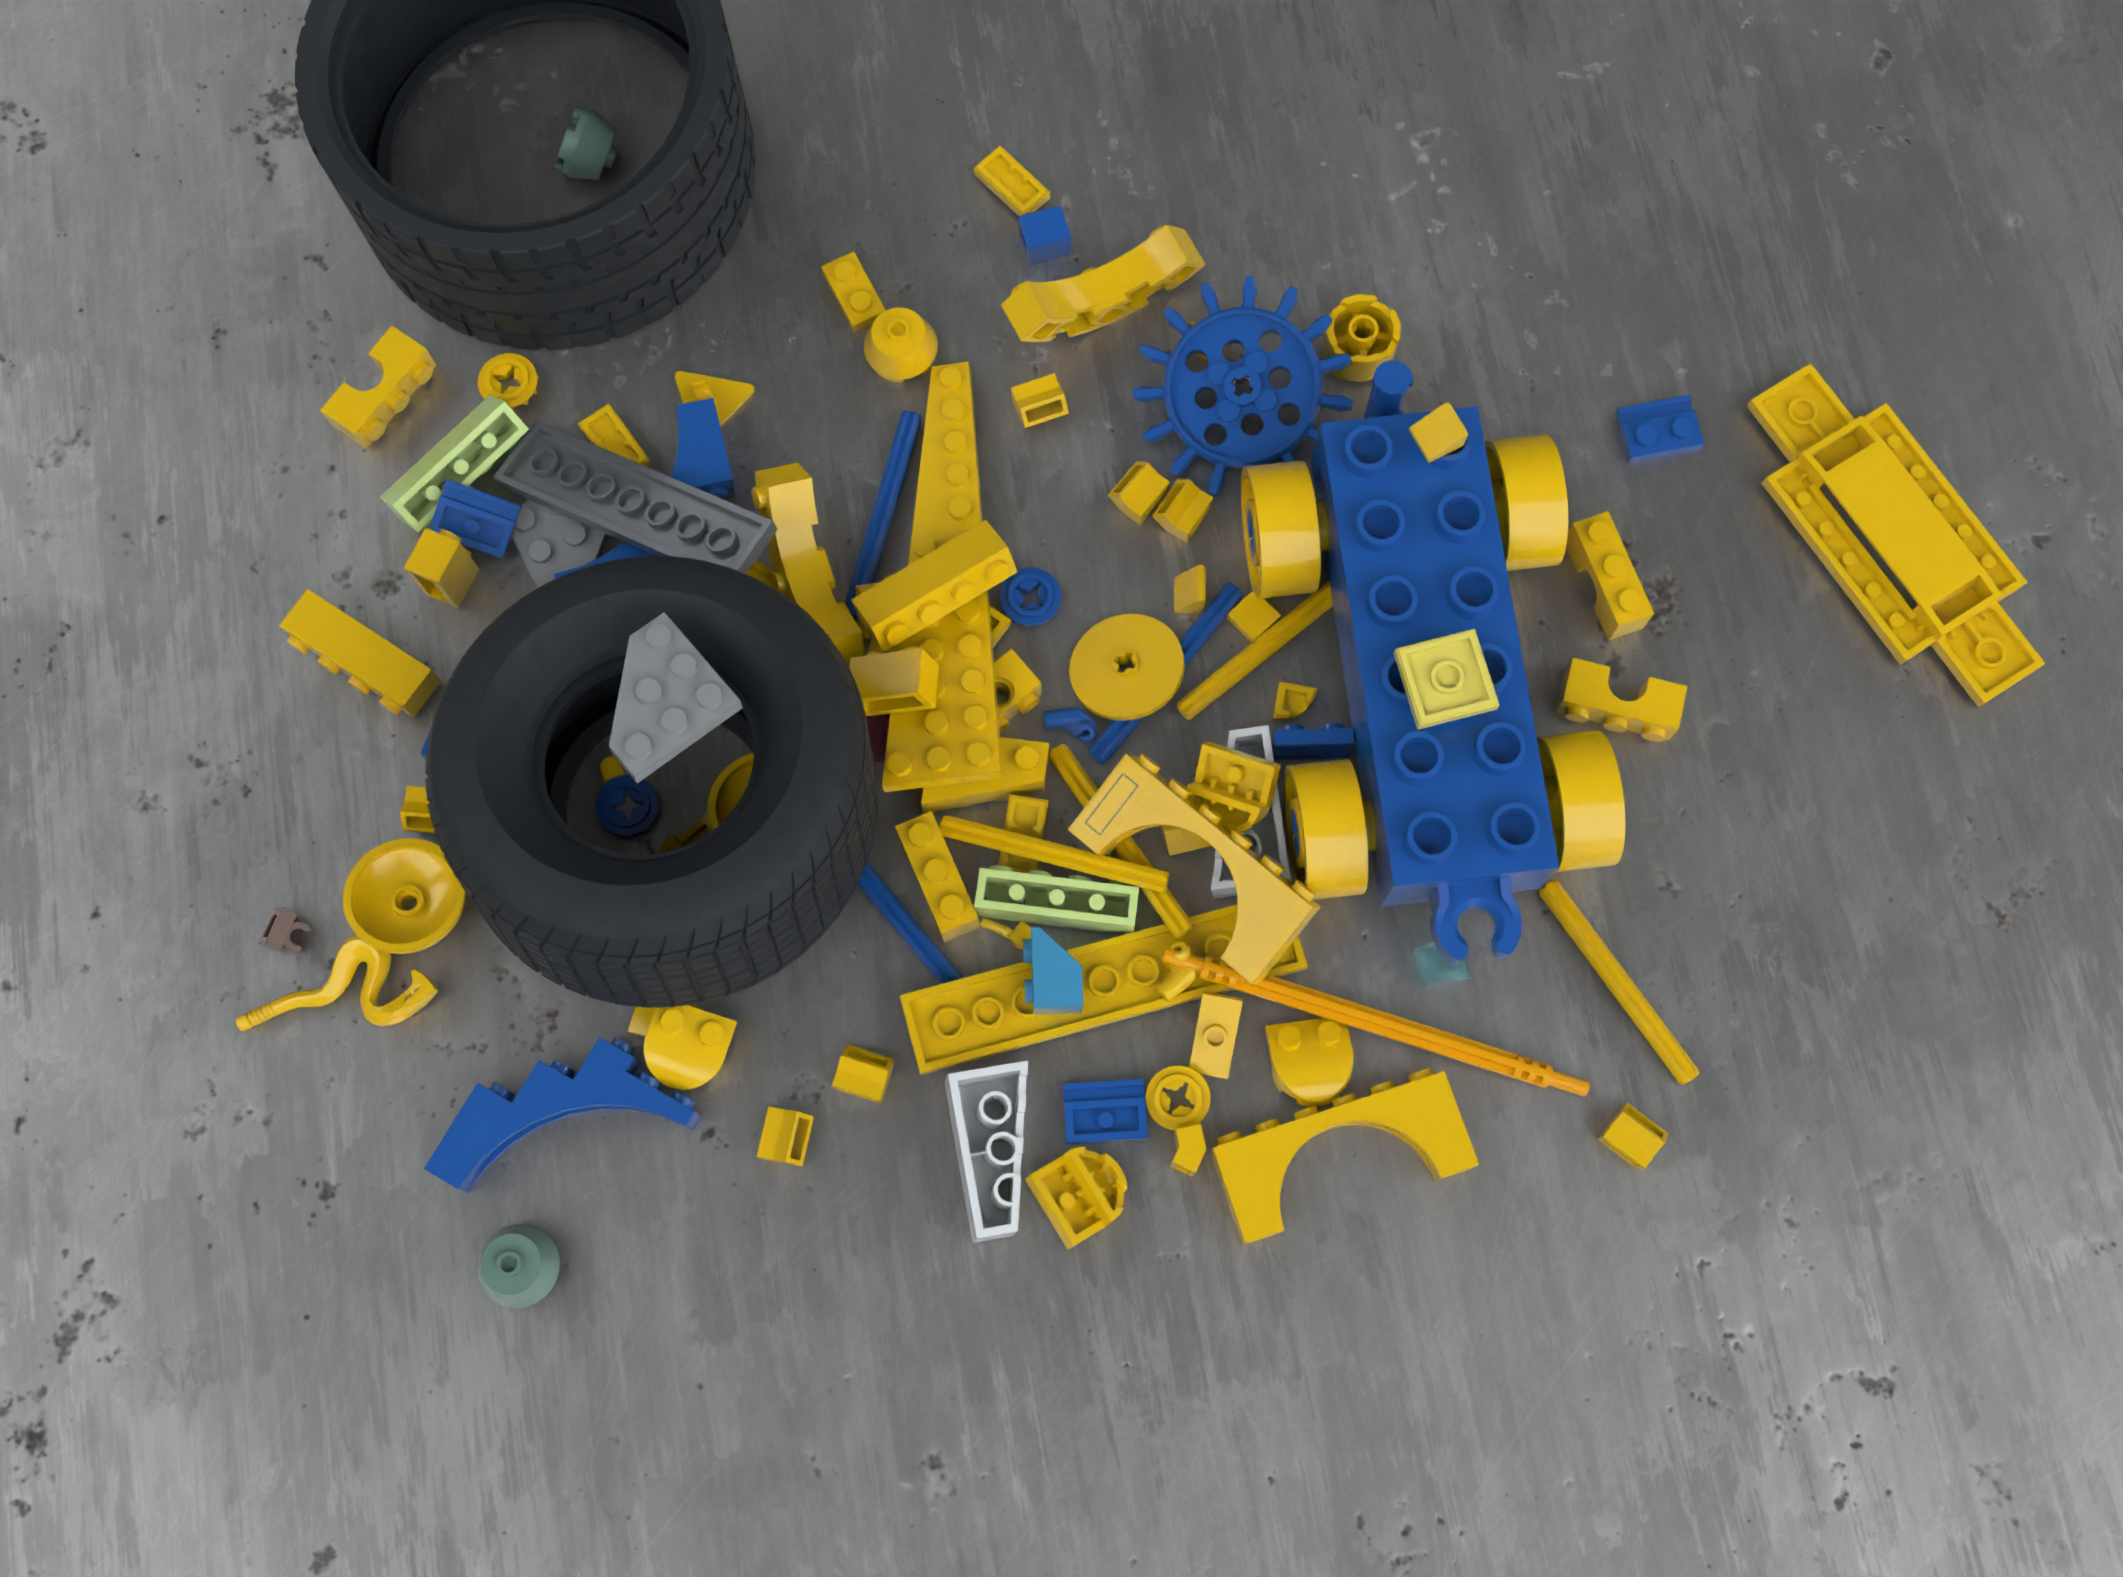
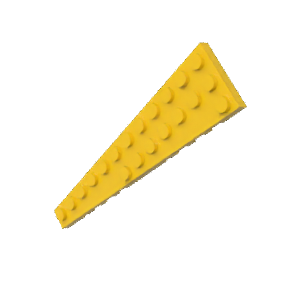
[882,361,1003,792]

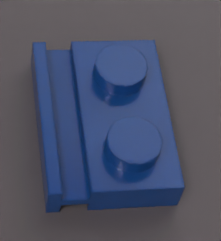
[1615,395,1705,463]
[429,479,523,558]
[1272,723,1354,761]
[1063,1079,1148,1145]

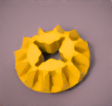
[478,353,539,410]
[1146,1065,1211,1131]

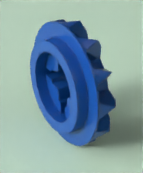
[1000,567,1061,628]
[596,775,660,837]

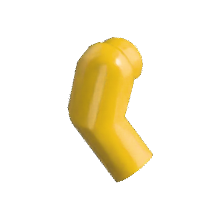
[1156,941,1196,1003]

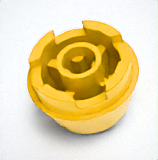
[864,307,938,383]

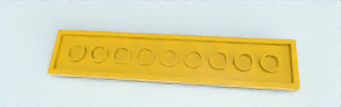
[899,904,1308,1075]

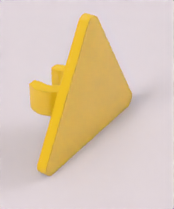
[674,371,755,427]

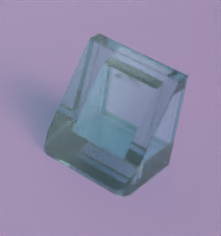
[1414,942,1471,987]

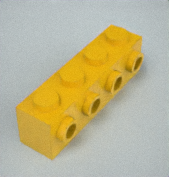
[851,520,1018,652]
[279,589,441,718]

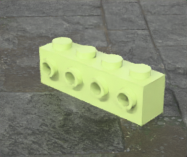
[380,395,529,533]
[974,865,1139,935]

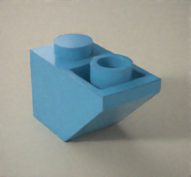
[1023,927,1083,1015]

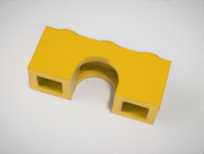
[320,325,436,449]
[1566,511,1654,641]
[1555,658,1688,742]
[895,811,980,943]

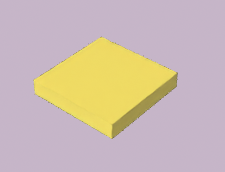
[1393,629,1500,730]

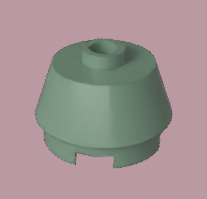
[554,106,618,180]
[477,1224,560,1308]

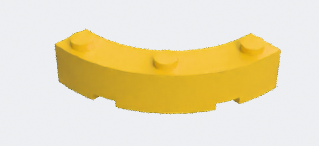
[1000,224,1206,342]
[751,462,864,667]

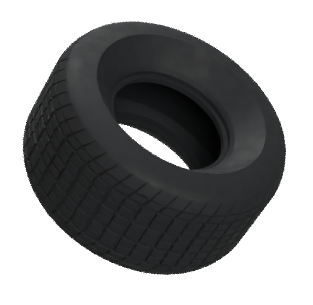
[425,556,878,1008]

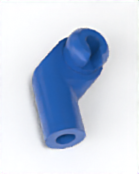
[1043,707,1098,743]

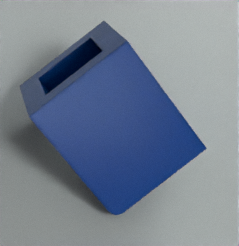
[1018,206,1071,266]

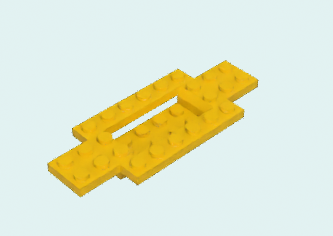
[1747,363,2046,708]

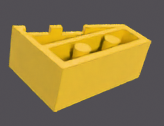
[921,737,1050,814]

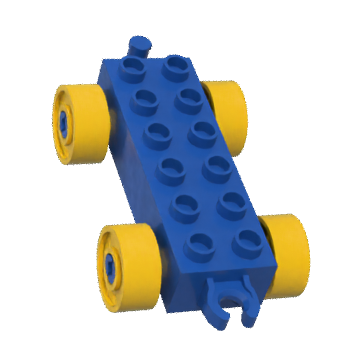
[1241,360,1625,965]

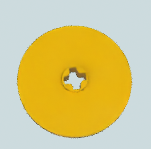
[1069,614,1185,721]

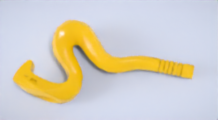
[235,935,438,1032]

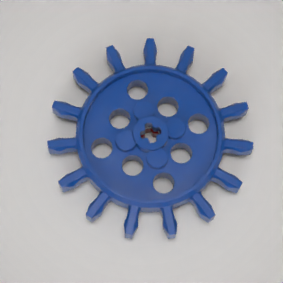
[1133,276,1353,497]

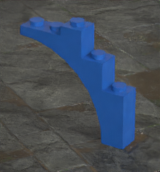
[554,398,735,579]
[424,1037,701,1193]

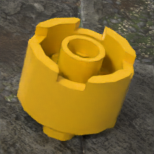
[1321,294,1401,382]

